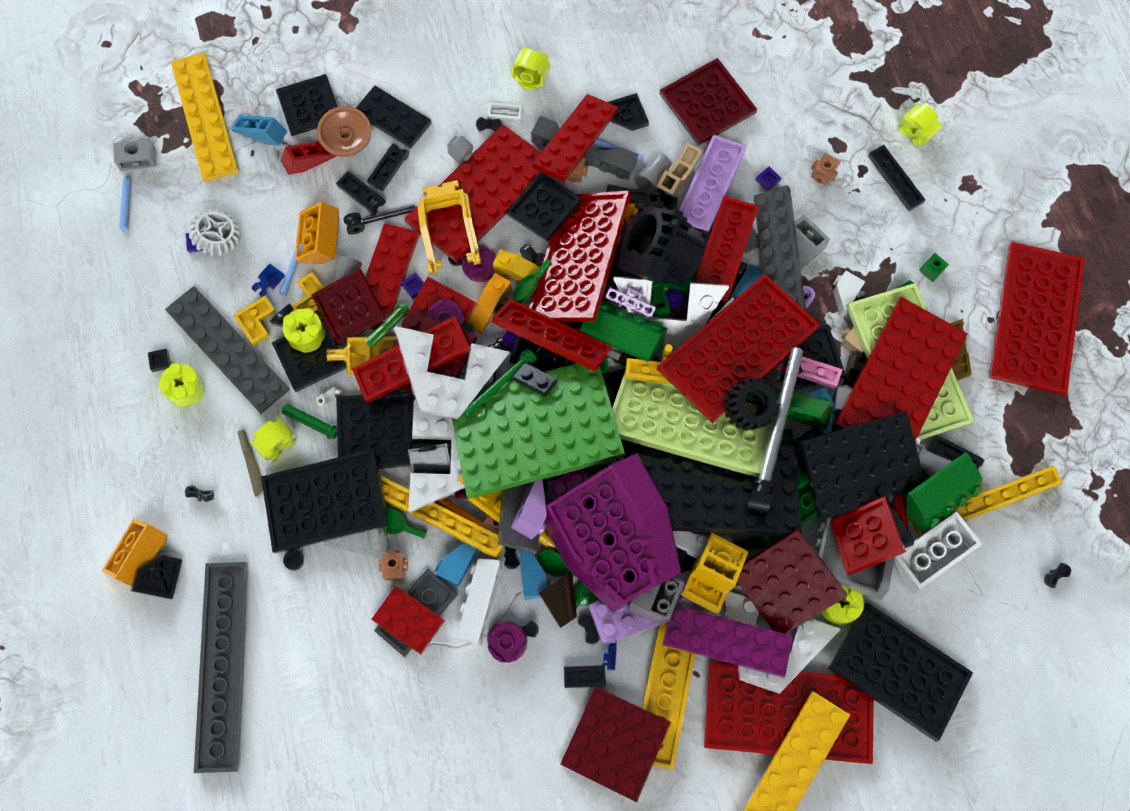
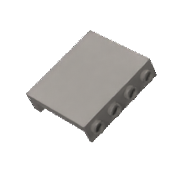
[814,513,895,600]

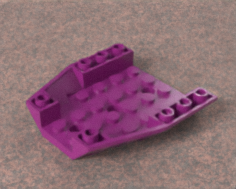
[544,454,681,612]

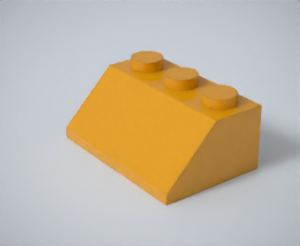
[295,201,339,264]
[102,518,168,586]

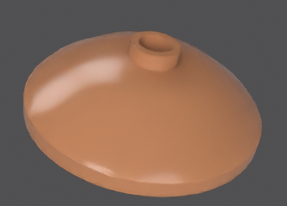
[317,106,371,157]

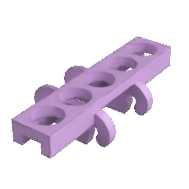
[605,284,656,317]

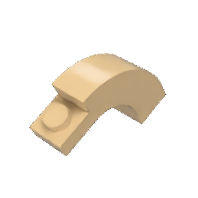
[656,142,703,196]

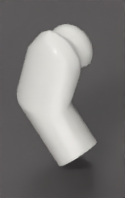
[316,387,343,406]

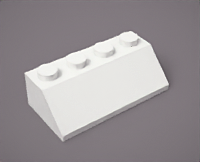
[895,512,983,593]
[454,559,502,646]

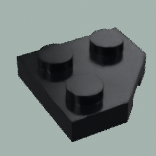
[608,93,649,131]
[130,555,182,600]

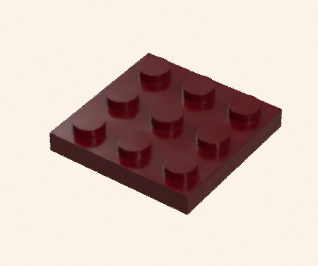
[311,269,387,345]

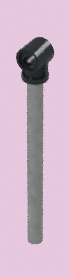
[747,348,803,514]

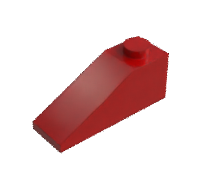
[281,141,337,175]

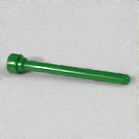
[464,349,537,416]

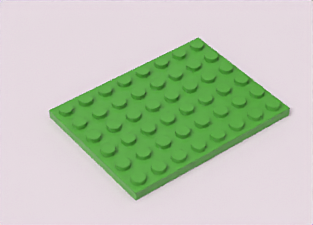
[452,363,626,499]

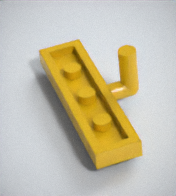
[625,344,673,385]

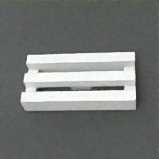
[486,102,523,123]

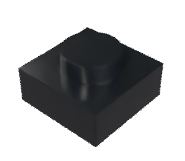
[148,348,171,372]

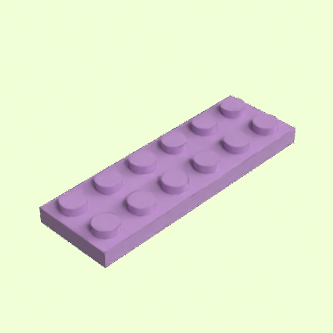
[679,135,747,232]
[588,570,706,645]

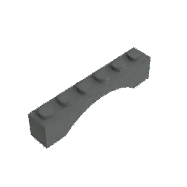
[531,116,638,180]

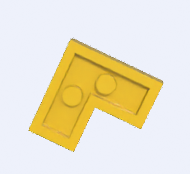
[292,272,324,314]
[233,296,276,346]

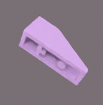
[511,480,547,540]

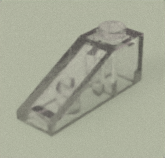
[323,527,390,558]

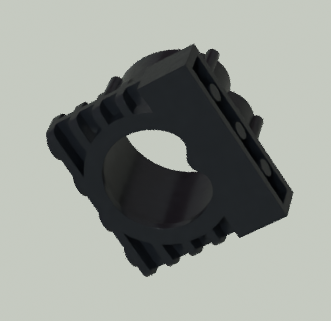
[611,203,707,287]

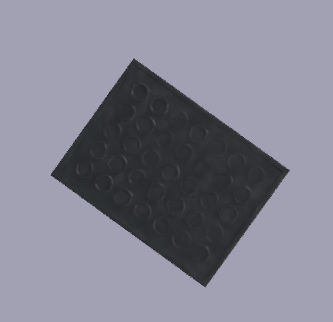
[636,429,802,536]

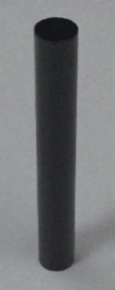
[362,204,416,225]

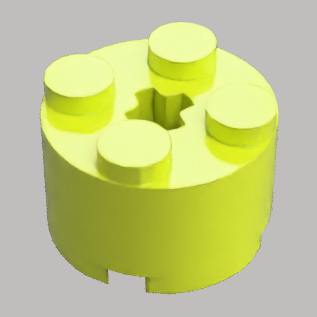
[510,47,551,90]
[898,103,942,147]
[283,308,325,353]
[158,363,204,407]
[249,417,296,462]
[821,586,864,626]

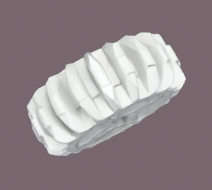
[189,208,240,256]

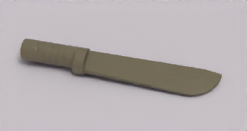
[237,430,263,497]

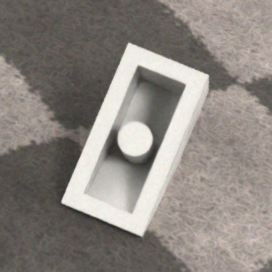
[833,271,865,317]

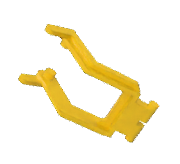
[417,180,481,274]

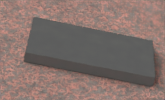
[498,483,539,554]
[374,568,458,657]

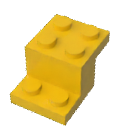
[681,533,748,614]

